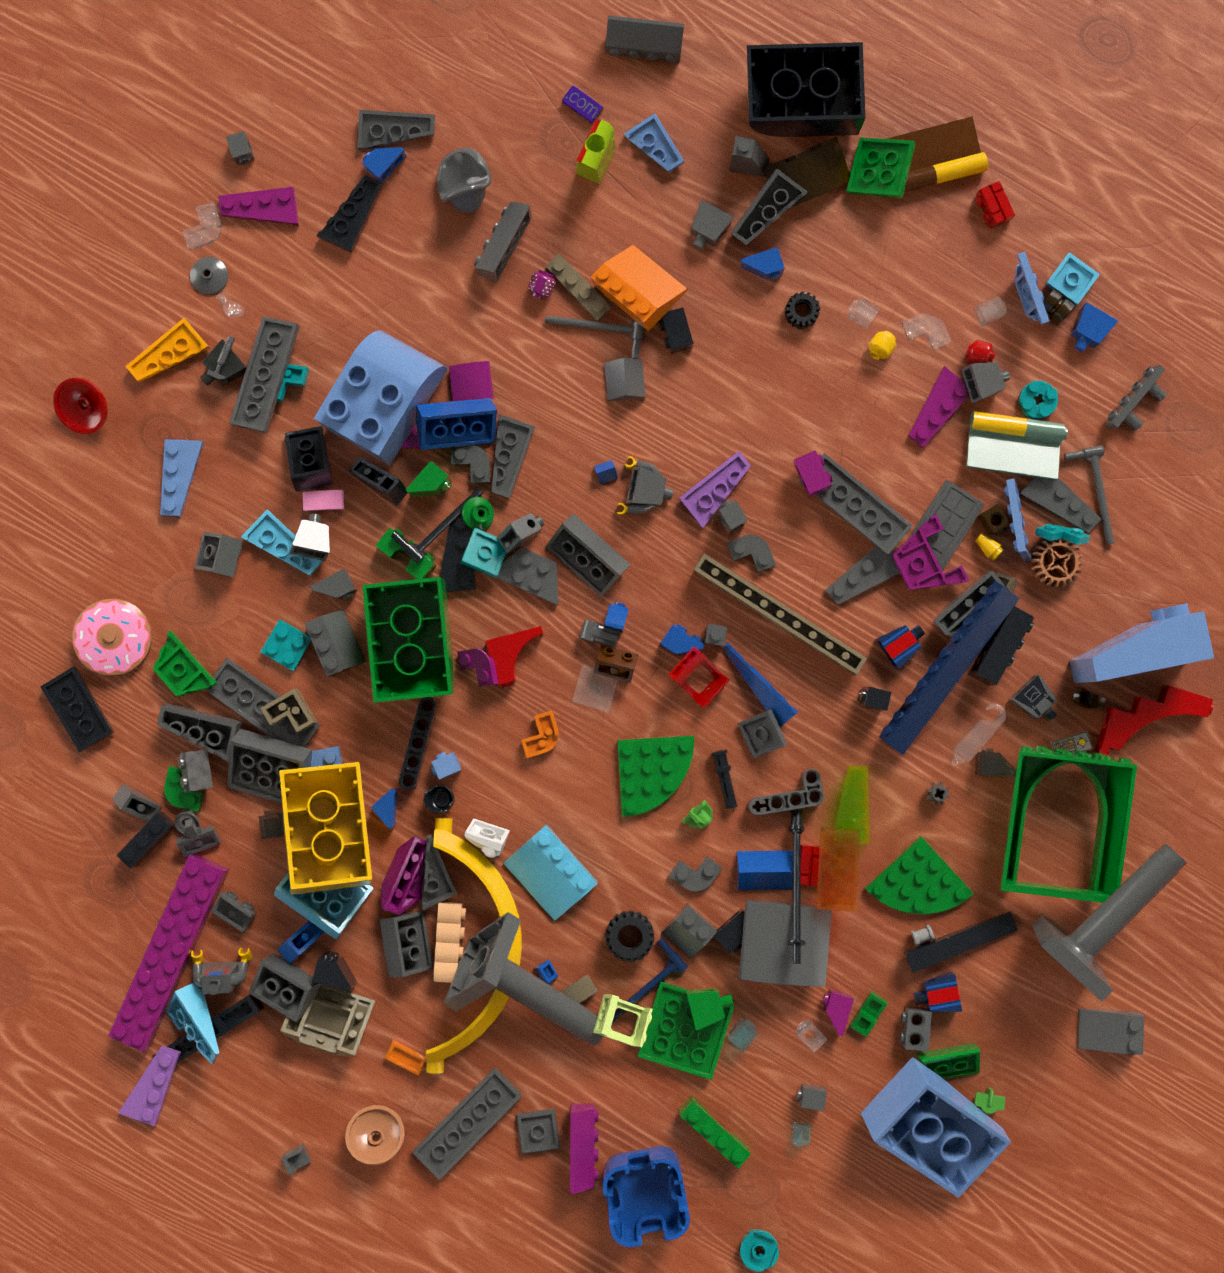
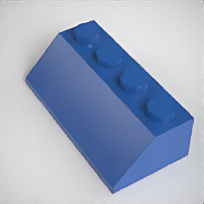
[416,398,497,450]

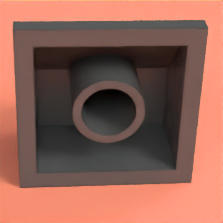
[194,531,242,577]
[662,903,718,958]

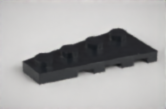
[440,514,476,592]

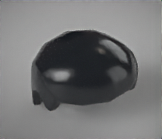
[423,785,455,814]

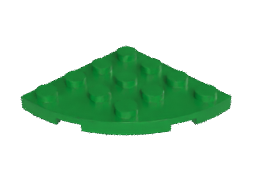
[618,735,694,817]
[864,836,974,914]

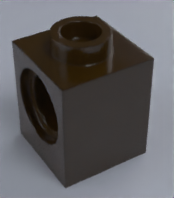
[978,504,1010,536]

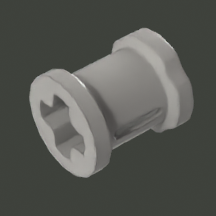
[910,924,935,947]

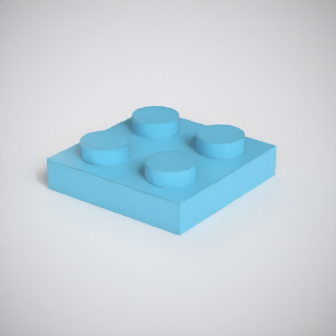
[1045,252,1100,306]

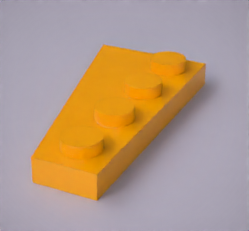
[125,318,210,382]

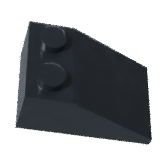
[284,426,333,492]

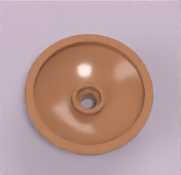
[345,1105,405,1165]

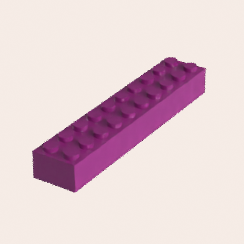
[108,854,230,1052]

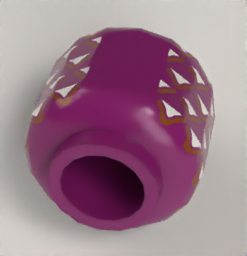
[528,269,555,300]

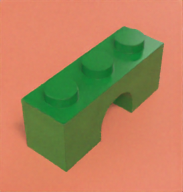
[375,528,436,579]

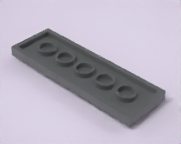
[229,316,300,434]
[799,453,913,556]
[205,658,321,747]
[412,1067,523,1180]

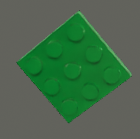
[846,137,916,199]

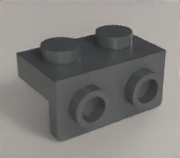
[211,891,257,932]

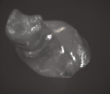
[216,293,245,317]

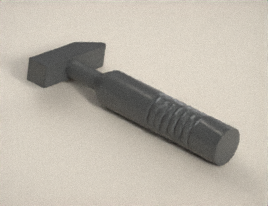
[207,336,235,380]

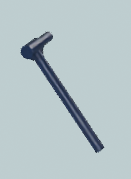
[612,938,688,1023]

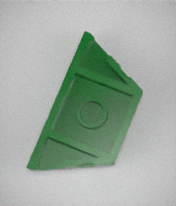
[153,630,218,697]

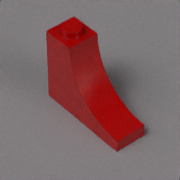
[485,626,544,688]

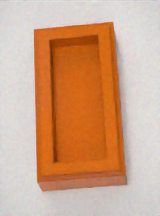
[384,1040,426,1076]

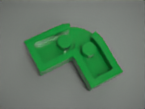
[164,766,204,812]

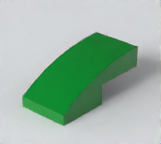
[850,991,888,1037]

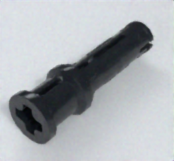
[710,749,738,809]

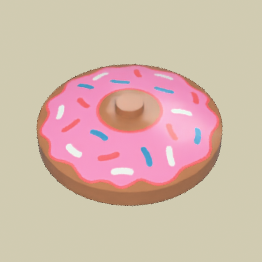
[72,599,152,676]

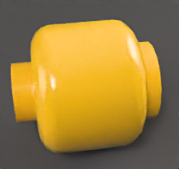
[868,331,897,360]

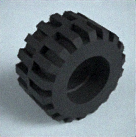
[606,910,654,962]

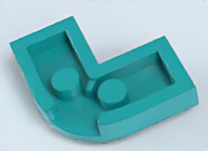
[277,364,309,402]
[1035,524,1090,545]

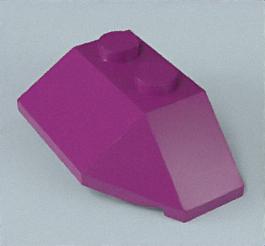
[382,836,426,915]

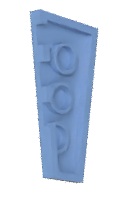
[160,439,204,517]
[1004,478,1032,562]

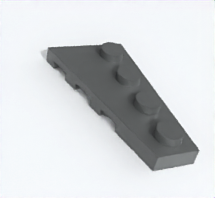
[1019,477,1101,534]

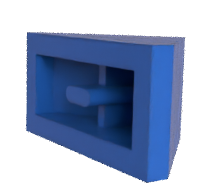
[370,788,397,828]

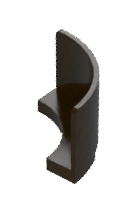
[763,136,850,208]

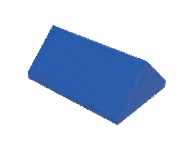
[737,850,793,890]

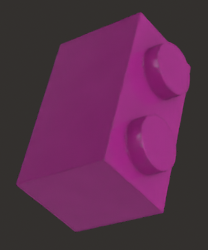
[794,450,833,498]

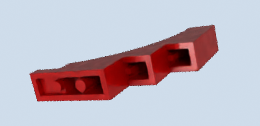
[1093,685,1214,766]

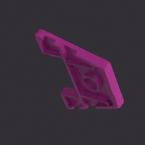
[892,514,969,590]

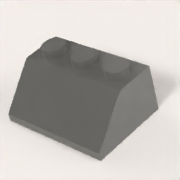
[304,609,366,677]
[379,911,433,977]
[249,953,320,1022]

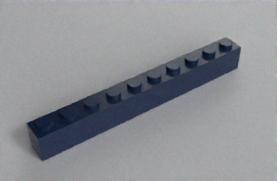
[879,581,1020,755]

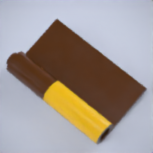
[887,116,988,192]

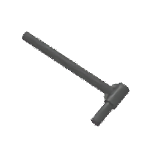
[545,315,644,359]
[1064,445,1114,545]

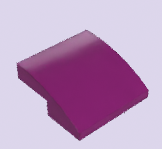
[449,361,494,401]

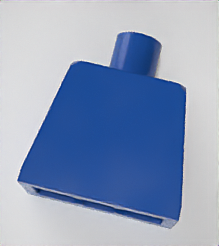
[1071,302,1118,352]

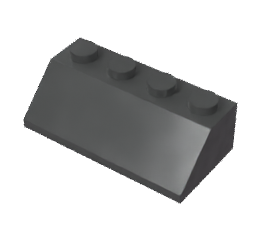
[606,15,684,63]
[474,202,532,283]
[545,514,631,597]

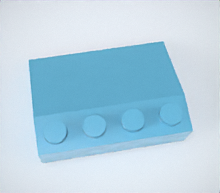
[504,824,598,921]
[274,873,373,940]

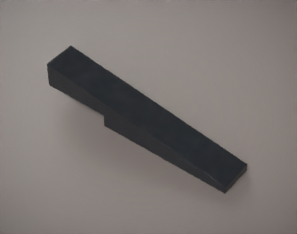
[903,911,1018,973]
[153,994,264,1063]

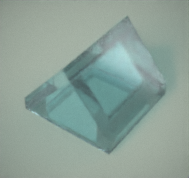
[792,1123,811,1147]

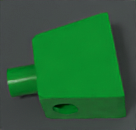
[686,988,734,1031]

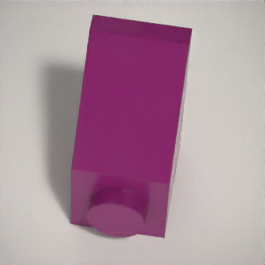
[822,989,854,1037]

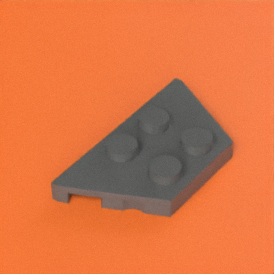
[496,547,558,605]

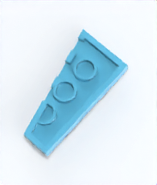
[241,509,323,576]

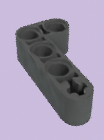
[748,769,824,815]

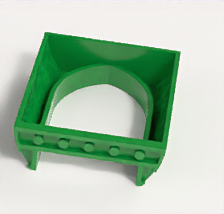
[1000,746,1137,903]

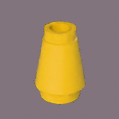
[975,533,1004,561]

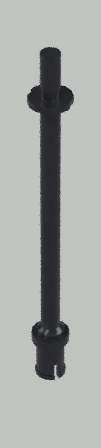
[788,809,806,964]

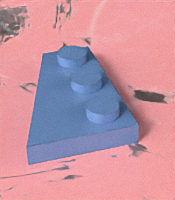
[623,113,685,173]

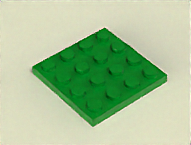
[637,981,735,1080]

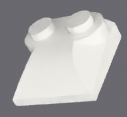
[464,818,510,858]

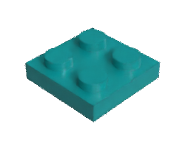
[460,528,506,578]
[260,619,312,671]

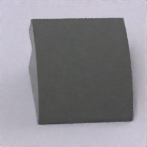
[739,900,832,986]

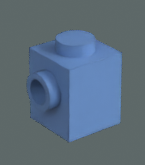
[430,752,462,779]

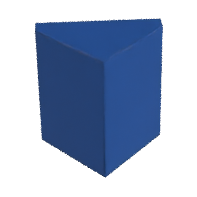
[594,460,618,484]
[534,959,558,984]

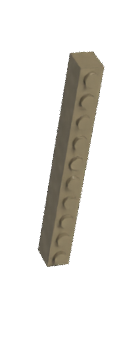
[693,554,867,675]

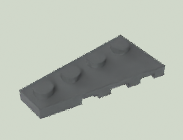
[357,110,436,150]
[492,414,535,499]
[825,546,900,605]

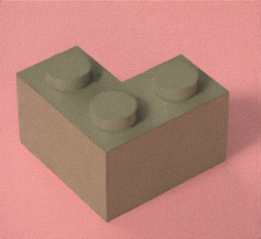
[261,689,318,732]

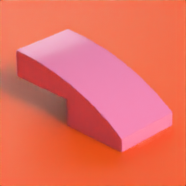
[303,490,344,512]

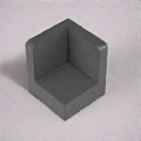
[281,1143,312,1175]

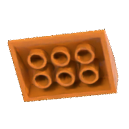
[591,245,688,332]

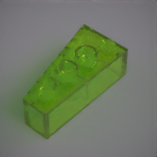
[830,765,870,844]

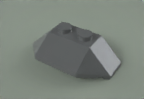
[933,570,1004,636]

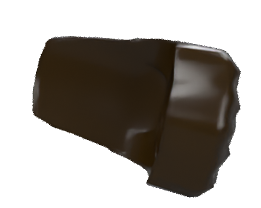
[1073,686,1106,709]

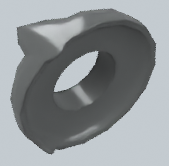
[175,810,201,834]

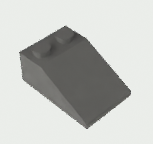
[1078,1008,1144,1055]

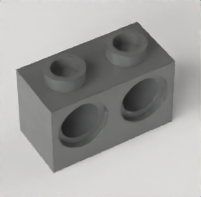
[899,1007,932,1052]

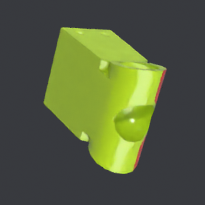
[576,120,616,184]

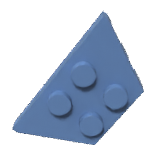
[1014,252,1049,324]

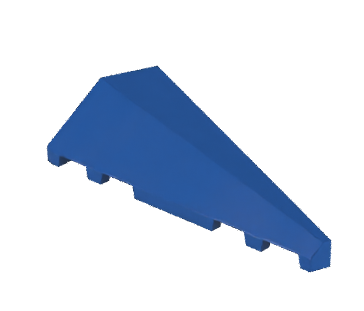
[723,643,798,727]

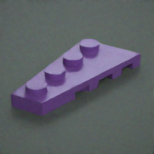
[679,451,751,528]
[119,1046,181,1126]

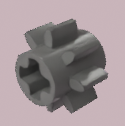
[925,782,950,805]

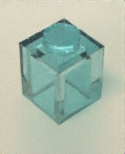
[727,1018,758,1052]

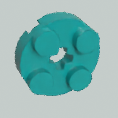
[1018,381,1058,420]
[739,1229,779,1272]

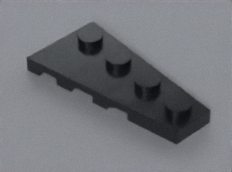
[316,175,383,253]

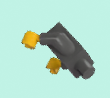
[616,456,673,515]
[191,948,252,995]

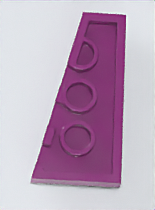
[908,366,969,448]

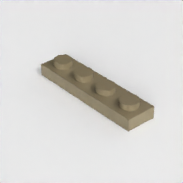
[546,253,611,322]

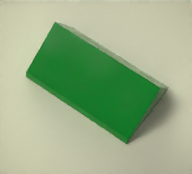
[916,1043,980,1080]

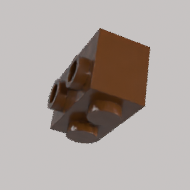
[594,644,638,683]

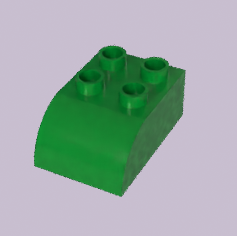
[362,577,454,703]

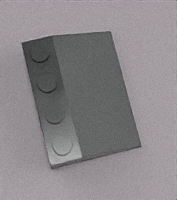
[228,729,312,803]

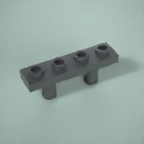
[1104,365,1167,431]

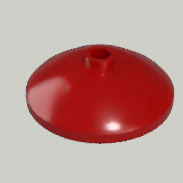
[53,377,108,434]

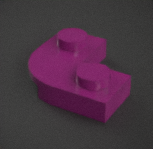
[457,648,498,687]

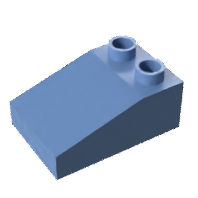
[1069,603,1214,683]
[861,1057,1011,1198]

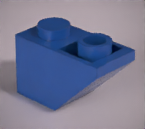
[660,624,705,655]

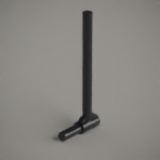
[391,488,483,564]

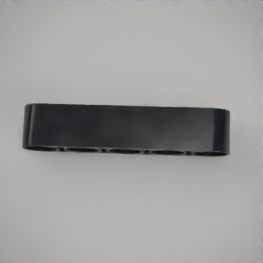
[399,697,437,790]

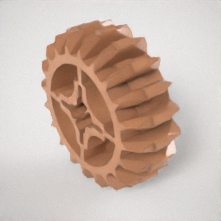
[1030,539,1084,589]

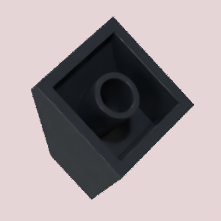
[312,951,357,991]

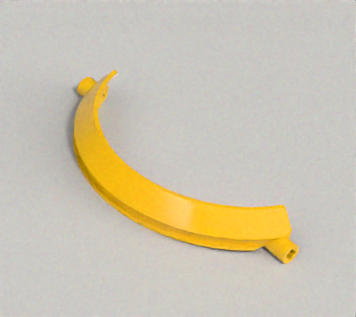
[426,818,522,1074]

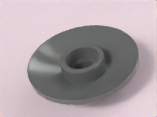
[190,257,228,295]

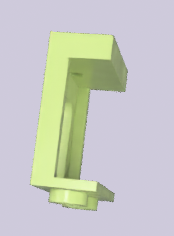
[593,994,652,1047]

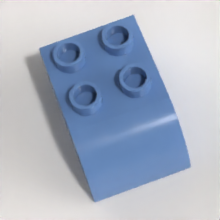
[314,330,448,466]

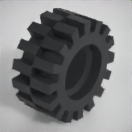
[785,292,820,329]

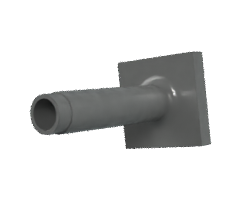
[1032,843,1187,1001]
[443,912,603,1046]

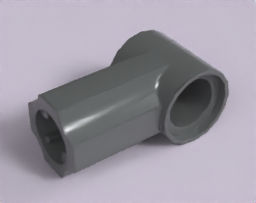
[579,619,619,648]

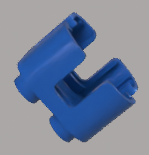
[603,1146,690,1247]

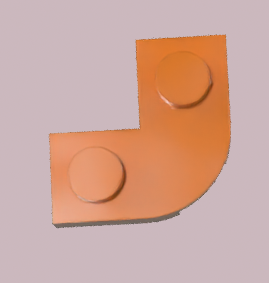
[521,710,559,758]

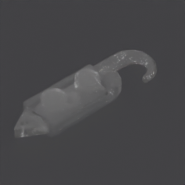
[952,703,1006,765]

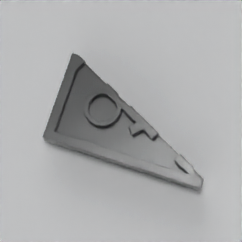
[421,834,457,910]

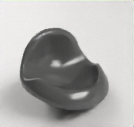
[437,148,492,213]

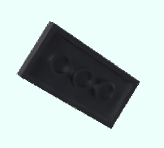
[40,667,114,752]

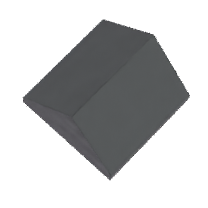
[604,357,646,401]

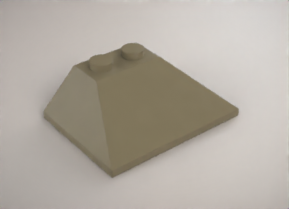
[280,984,375,1056]

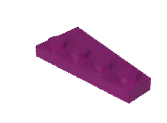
[218,187,299,226]

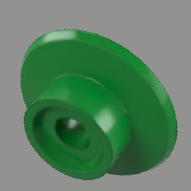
[462,497,494,531]

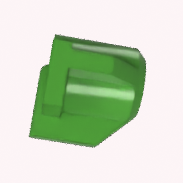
[682,800,713,829]
[972,1087,1005,1114]

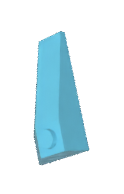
[166,983,219,1064]

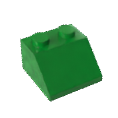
[406,461,452,498]

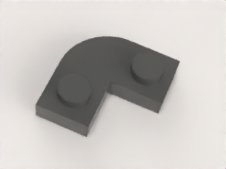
[451,445,491,484]
[726,535,776,572]
[669,856,722,891]

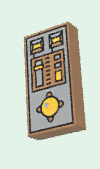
[1049,731,1093,753]

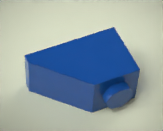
[362,147,407,182]
[740,247,785,280]
[604,602,629,632]
[277,921,324,964]

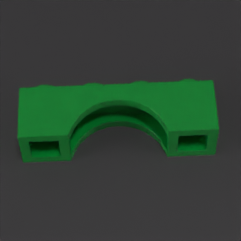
[679,1096,751,1169]

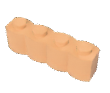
[434,902,466,983]

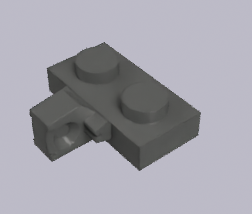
[176,818,221,858]

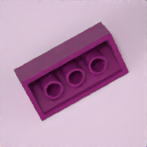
[570,1104,599,1194]

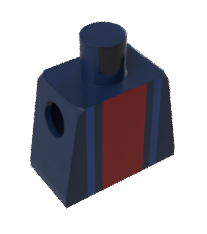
[875,625,925,669]
[913,971,962,1012]

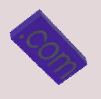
[562,85,603,124]

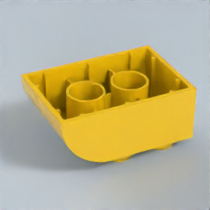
[279,762,372,895]

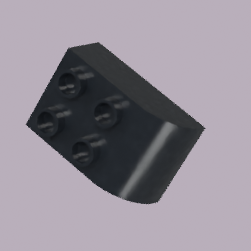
[747,42,866,137]

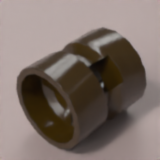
[1043,289,1074,325]

